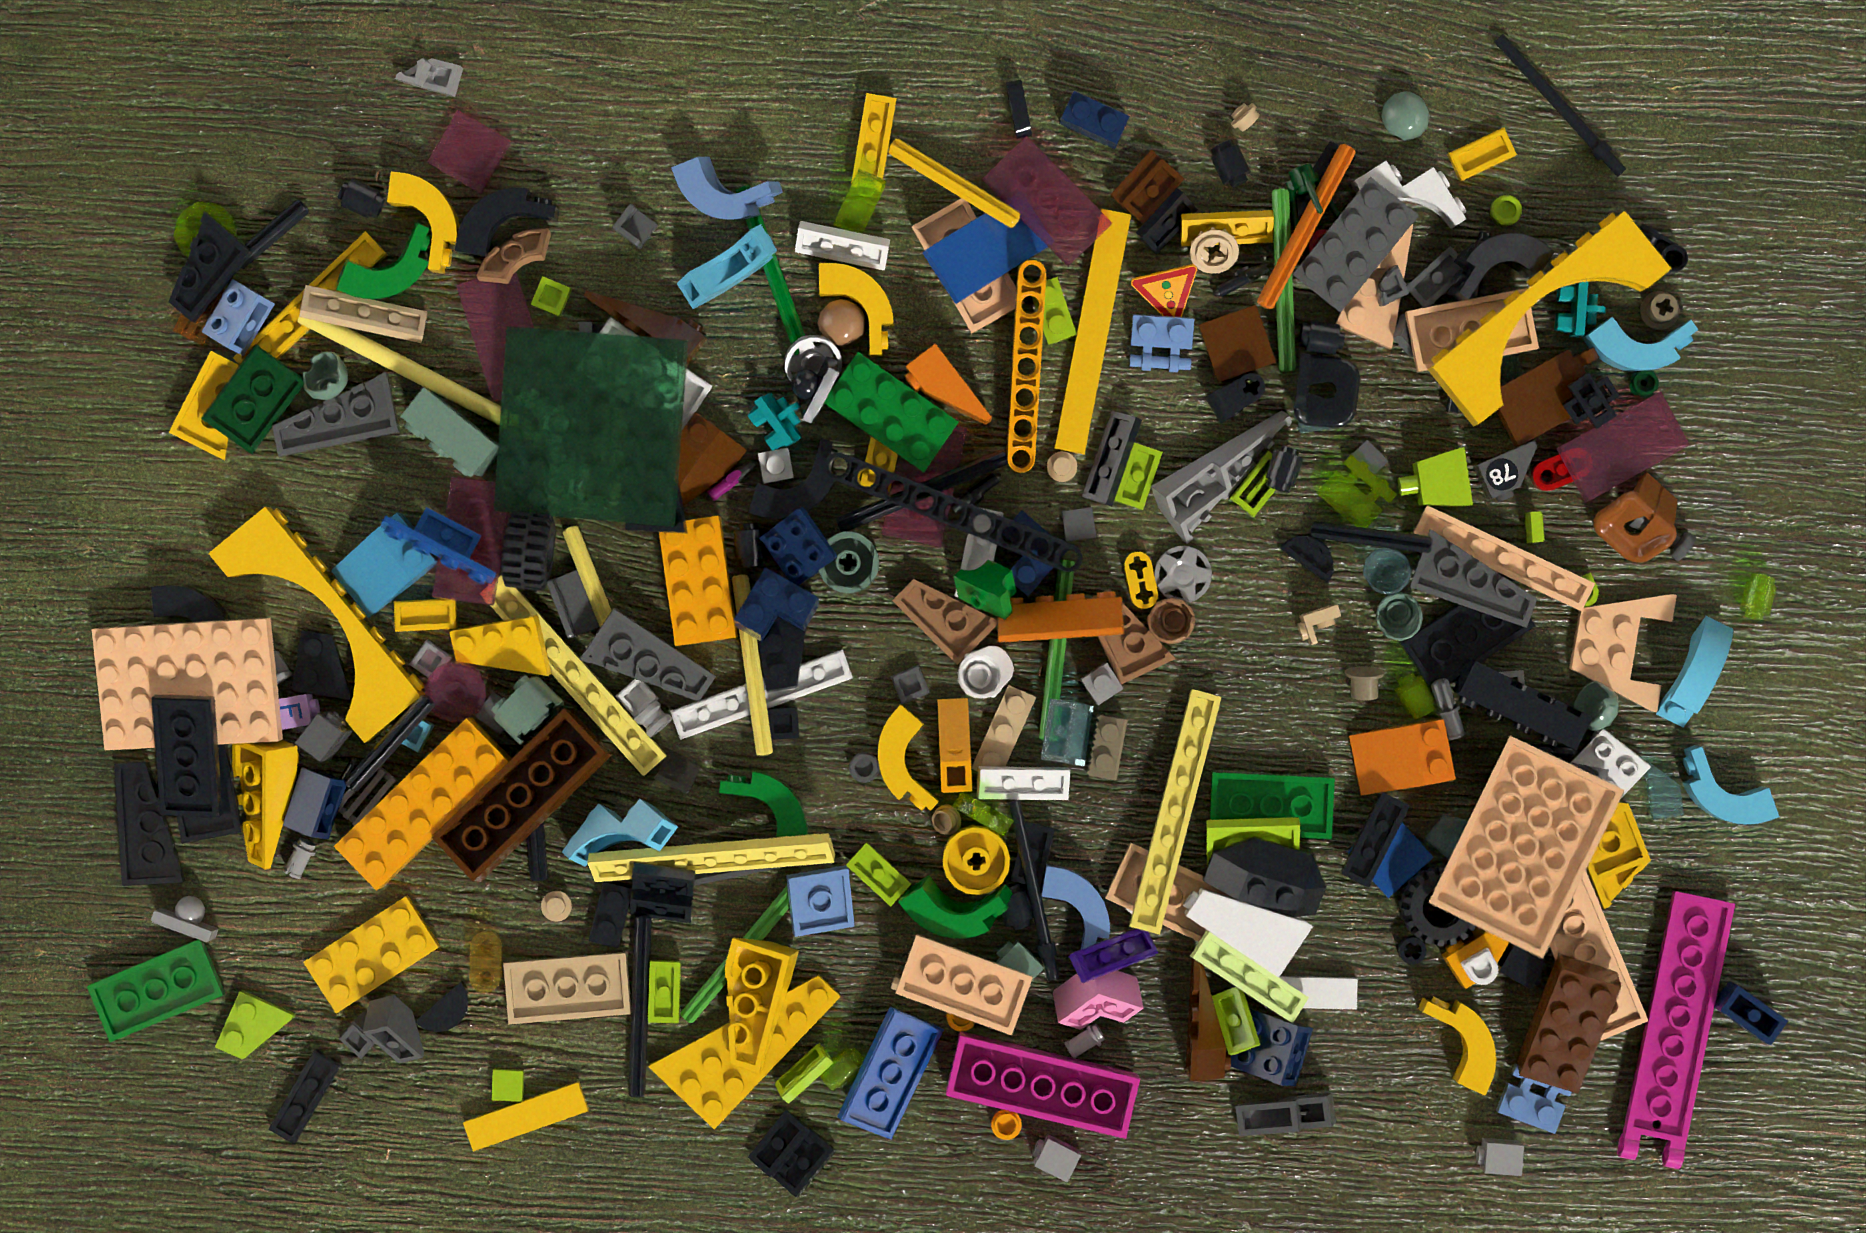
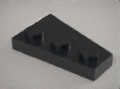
[168,211,253,322]
[758,591,813,693]

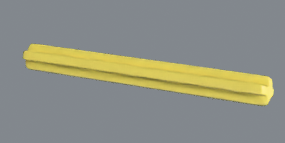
[732,575,773,756]

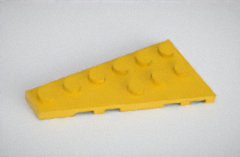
[648,975,841,1129]

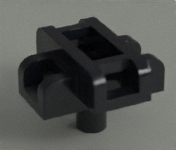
[1562,372,1620,429]

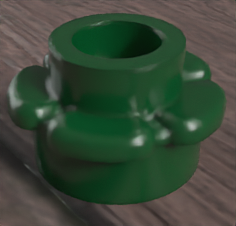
[1629,370,1659,398]

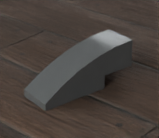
[1235,1092,1336,1136]

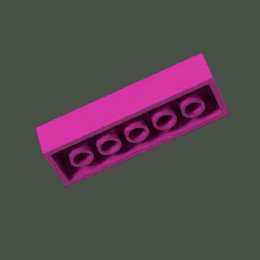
[946,1031,1140,1139]

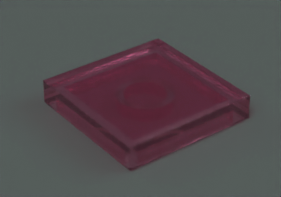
[427,110,512,194]

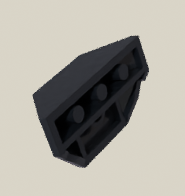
[1202,836,1327,917]

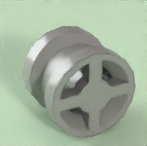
[634,700,673,738]

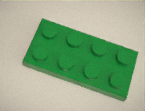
[824,352,959,473]
[1209,772,1335,839]
[87,940,226,1042]

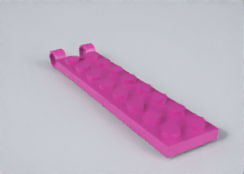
[1617,890,1735,1169]

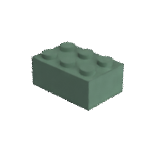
[400,387,505,477]

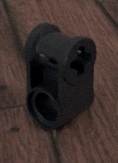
[1639,224,1688,276]
[1205,373,1265,424]

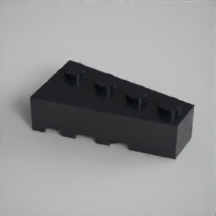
[1453,658,1592,750]

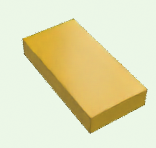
[1447,127,1517,182]
[394,598,458,632]

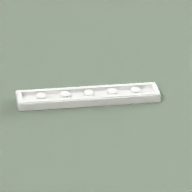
[670,649,853,740]

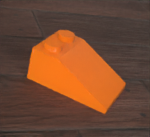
[905,344,992,425]
[1348,718,1456,795]

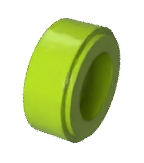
[1490,195,1522,227]

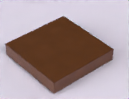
[1198,305,1276,383]

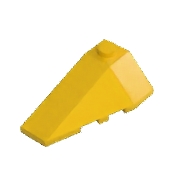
[232,740,299,869]
[725,937,799,1073]

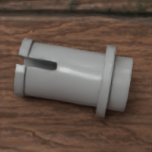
[283,838,316,879]
[1065,1024,1105,1059]

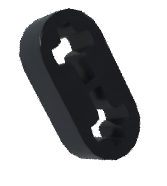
[1006,80,1032,139]

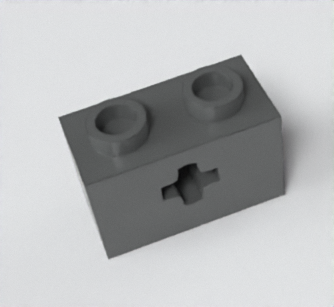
[296,711,353,762]

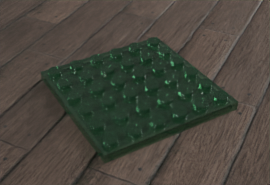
[494,326,688,527]

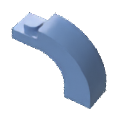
[671,157,783,219]
[1041,864,1110,949]

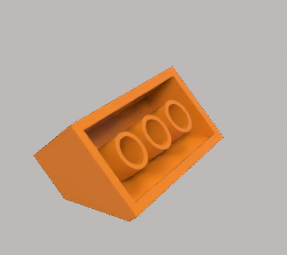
[998,592,1125,643]

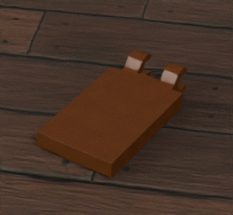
[1496,347,1611,447]

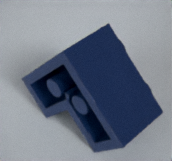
[1002,510,1068,597]
[734,567,819,642]

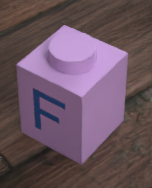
[279,694,320,730]

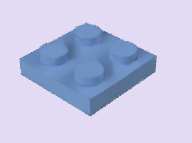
[786,865,855,937]

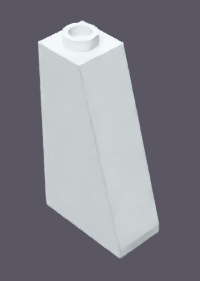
[1183,888,1313,978]

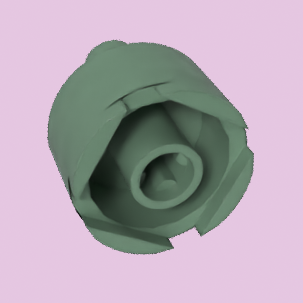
[819,532,879,594]
[492,675,564,746]

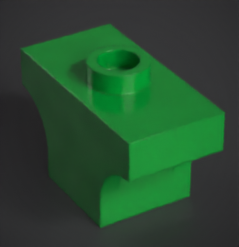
[953,559,1017,620]

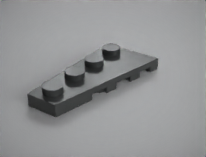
[272,372,400,457]
[579,608,716,701]

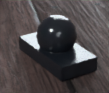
[791,356,839,424]

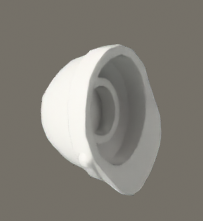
[957,646,1014,699]

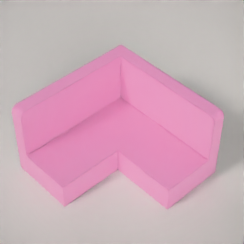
[1053,970,1144,1030]

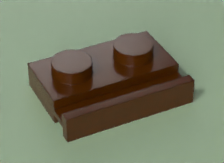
[1110,149,1184,225]

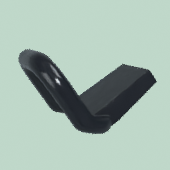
[1294,353,1360,428]

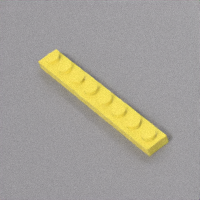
[480,575,667,777]
[1129,689,1222,935]
[587,833,835,882]

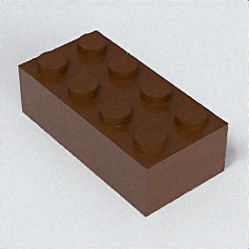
[1516,954,1621,1094]

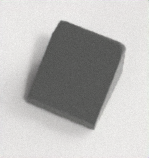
[338,1012,375,1059]

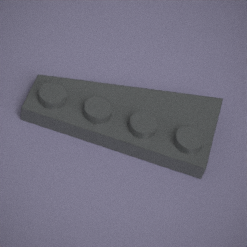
[1409,529,1537,628]

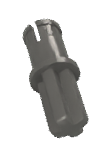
[1431,678,1466,740]

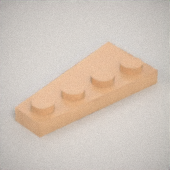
[1335,224,1413,350]

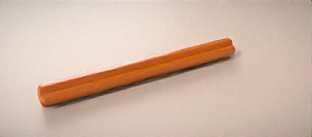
[1257,144,1356,309]

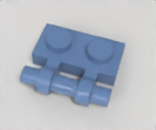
[1129,314,1194,373]
[1496,1064,1572,1134]

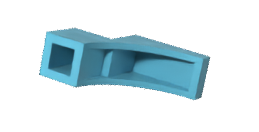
[562,799,678,867]

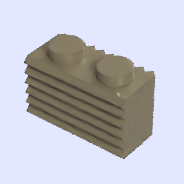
[1085,714,1127,781]

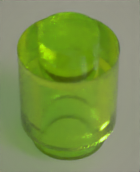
[1739,573,1777,620]
[1394,672,1436,720]
[820,1047,864,1091]

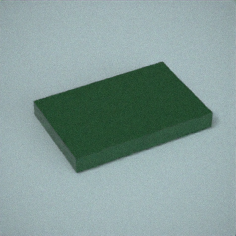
[201,344,304,454]

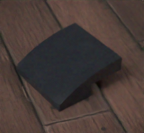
[630,862,695,923]
[748,1110,837,1197]

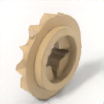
[1190,227,1239,274]

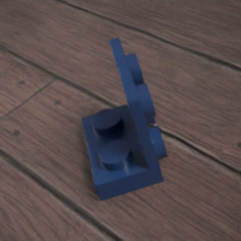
[760,507,837,586]
[1231,1008,1313,1086]

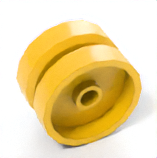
[942,825,1010,895]

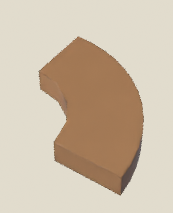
[477,228,551,284]

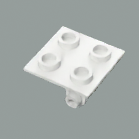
[1570,728,1651,799]

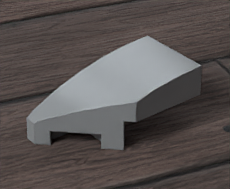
[395,58,463,97]

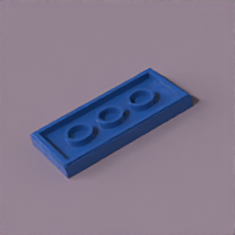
[922,192,1054,304]
[837,1006,944,1139]

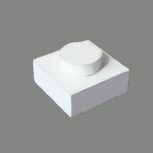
[758,448,794,484]

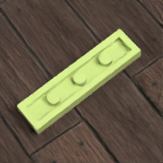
[1190,930,1309,1023]

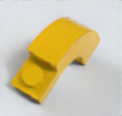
[387,171,460,274]
[819,263,894,357]
[878,704,939,811]
[1418,996,1496,1095]

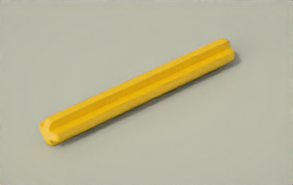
[889,138,1021,228]

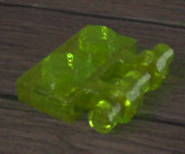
[1316,454,1397,528]

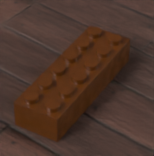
[431,709,613,882]

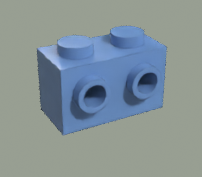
[201,279,275,356]

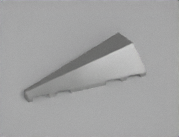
[1151,411,1292,544]

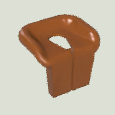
[1593,472,1678,563]

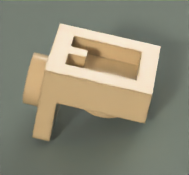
[1297,604,1341,645]

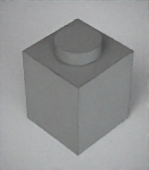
[1080,662,1124,705]
[1031,1134,1081,1183]
[1476,1138,1524,1176]

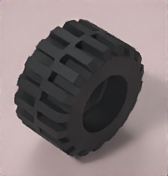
[501,510,556,591]
[1398,866,1476,946]

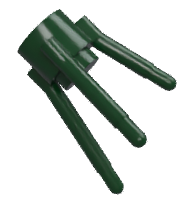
[1285,164,1341,232]

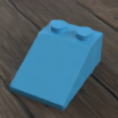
[331,513,440,618]

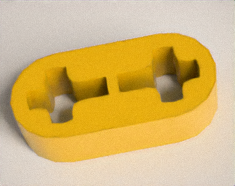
[1124,552,1158,609]

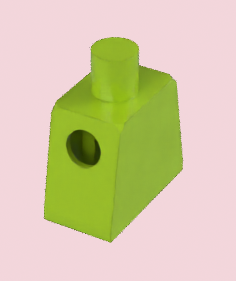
[1398,447,1473,507]

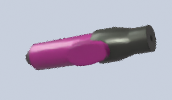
[705,460,757,501]

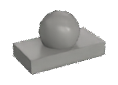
[151,896,219,942]

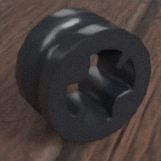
[1397,936,1427,965]

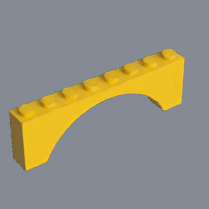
[1427,211,1672,427]
[208,507,425,743]

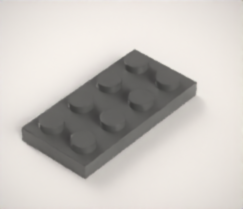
[1293,177,1419,313]

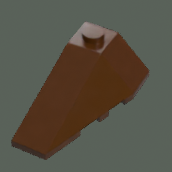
[583,291,707,368]
[625,412,747,512]
[1185,950,1231,1081]

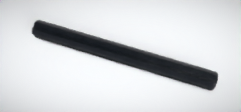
[836,449,1008,532]
[628,915,652,1098]

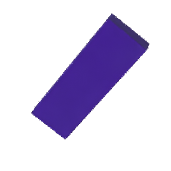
[1069,929,1158,984]

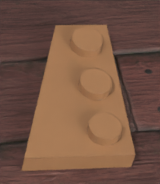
[892,579,998,665]
[1088,589,1176,685]

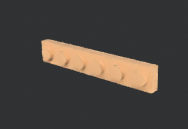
[1413,505,1595,611]

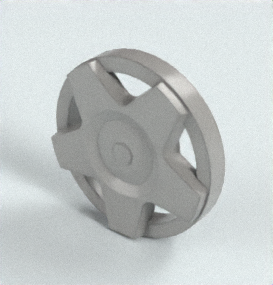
[784,335,842,381]
[1154,546,1212,603]

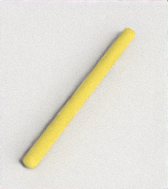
[297,317,548,446]

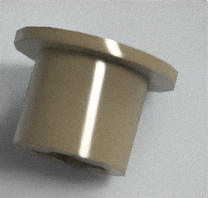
[1640,291,1680,330]
[1345,666,1385,700]

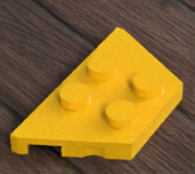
[1586,802,1651,909]

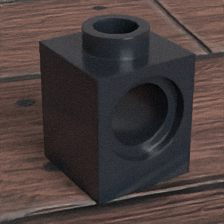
[1497,942,1546,989]

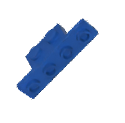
[381,507,497,584]

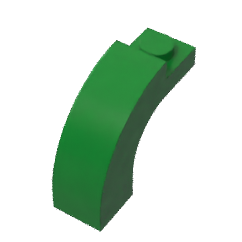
[334,222,432,299]
[719,770,808,838]
[898,875,1013,939]

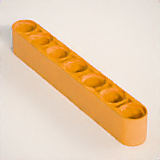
[1006,260,1046,473]

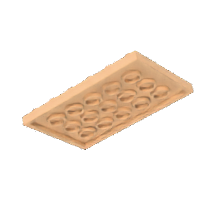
[91,617,283,750]
[1429,736,1624,959]

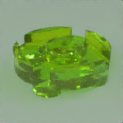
[173,202,238,257]
[952,792,1014,836]

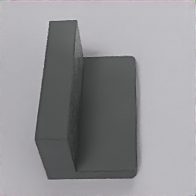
[547,570,599,638]

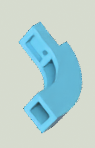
[677,224,777,309]
[1582,317,1698,372]
[1656,616,1733,727]
[1682,745,1779,825]

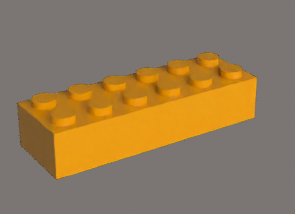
[334,717,512,891]

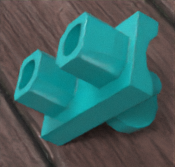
[1554,282,1606,338]
[747,393,802,450]

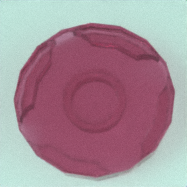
[425,661,486,723]

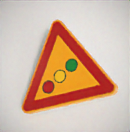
[1131,264,1197,317]

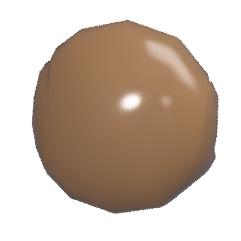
[817,299,868,348]
[1147,597,1196,644]

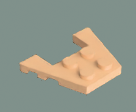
[1569,594,1677,712]

